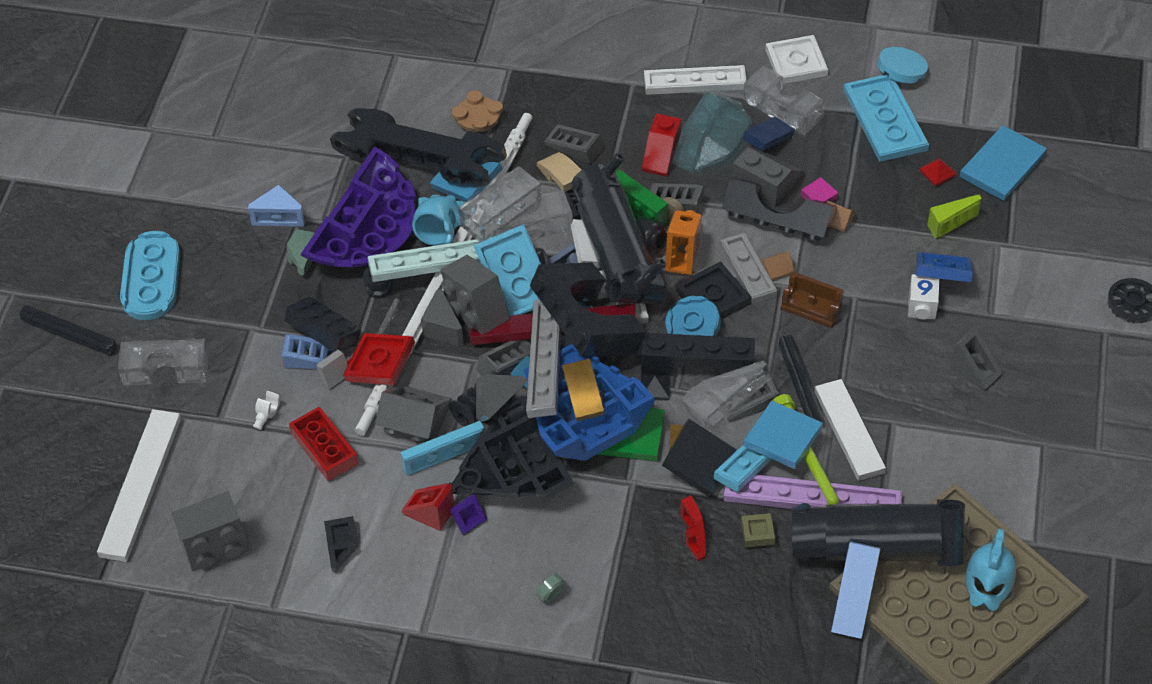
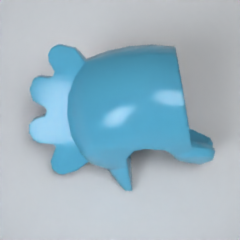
[412,195,469,246]
[965,528,1016,611]

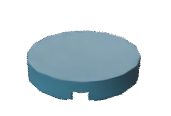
[877,47,928,84]

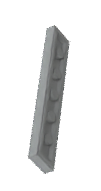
[526,300,561,418]

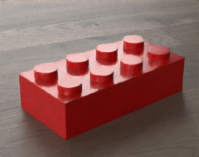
[289,406,359,481]

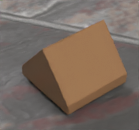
[827,201,856,232]
[760,251,794,281]

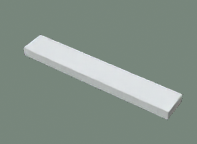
[97,409,181,562]

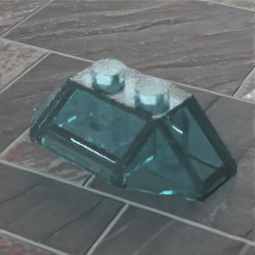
[672,92,752,173]

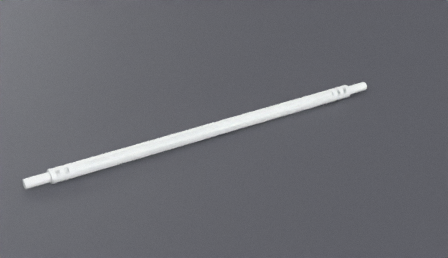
[355,113,533,436]

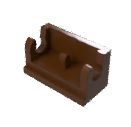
[780,272,844,328]

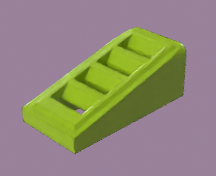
[927,195,982,239]

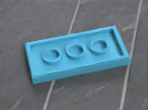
[843,74,929,162]

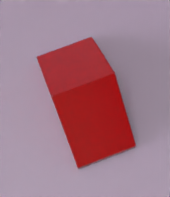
[401,483,455,531]

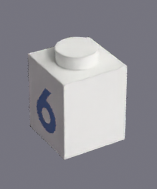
[908,274,939,320]

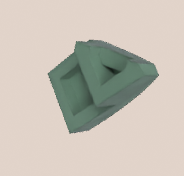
[287,229,314,275]

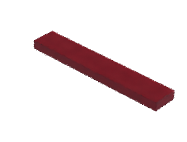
[470,303,636,345]

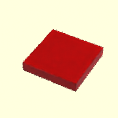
[343,333,415,385]

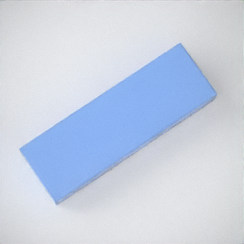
[831,541,880,639]

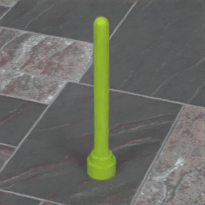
[772,394,839,504]

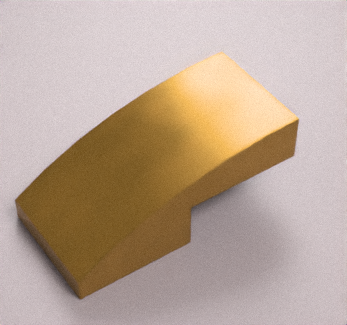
[562,358,605,421]

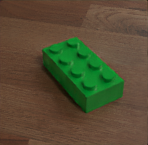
[616,170,668,227]

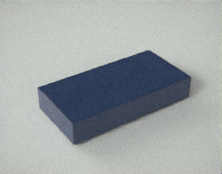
[743,117,795,151]

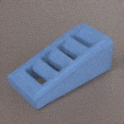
[282,334,343,369]

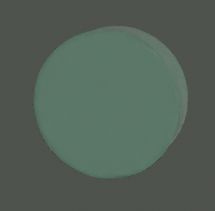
[536,573,565,603]

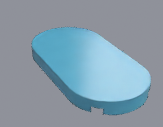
[120,231,180,320]

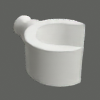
[253,391,280,430]

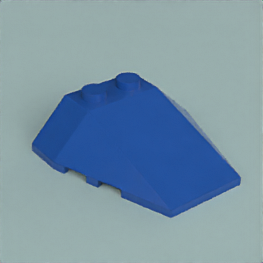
[524,344,655,461]

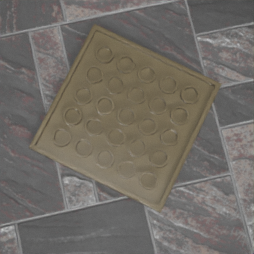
[829,483,1089,684]

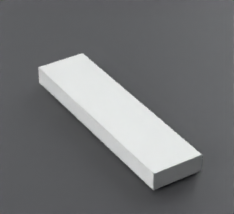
[644,65,747,95]
[814,379,886,481]

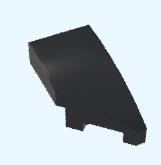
[324,516,358,572]

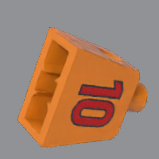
[665,210,702,275]

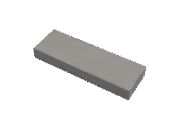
[720,232,777,304]

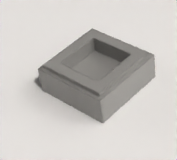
[316,350,348,389]

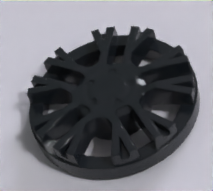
[1107,278,1152,323]

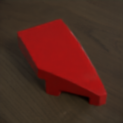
[680,495,706,561]

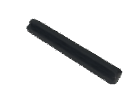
[19,305,117,355]
[779,335,824,427]

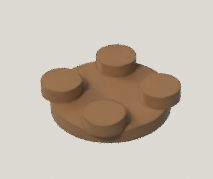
[452,90,503,132]

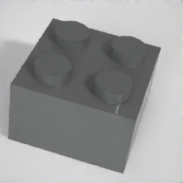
[441,254,509,335]
[171,491,248,572]

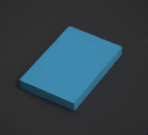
[959,125,1047,201]

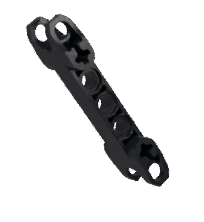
[330,108,507,187]

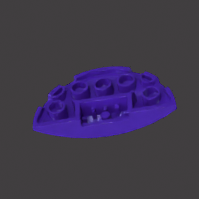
[300,146,416,267]

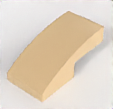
[537,152,581,192]

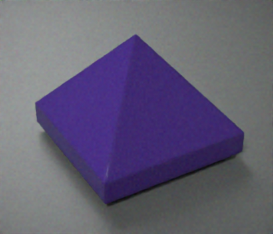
[449,495,487,535]

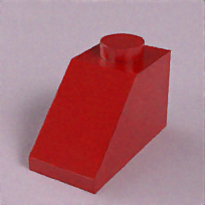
[642,113,681,177]

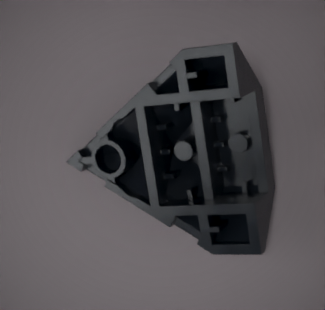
[449,396,574,498]

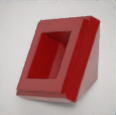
[919,157,957,187]

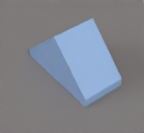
[248,185,305,227]

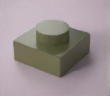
[741,513,775,547]

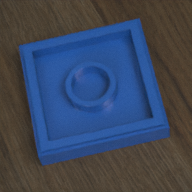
[916,252,973,282]

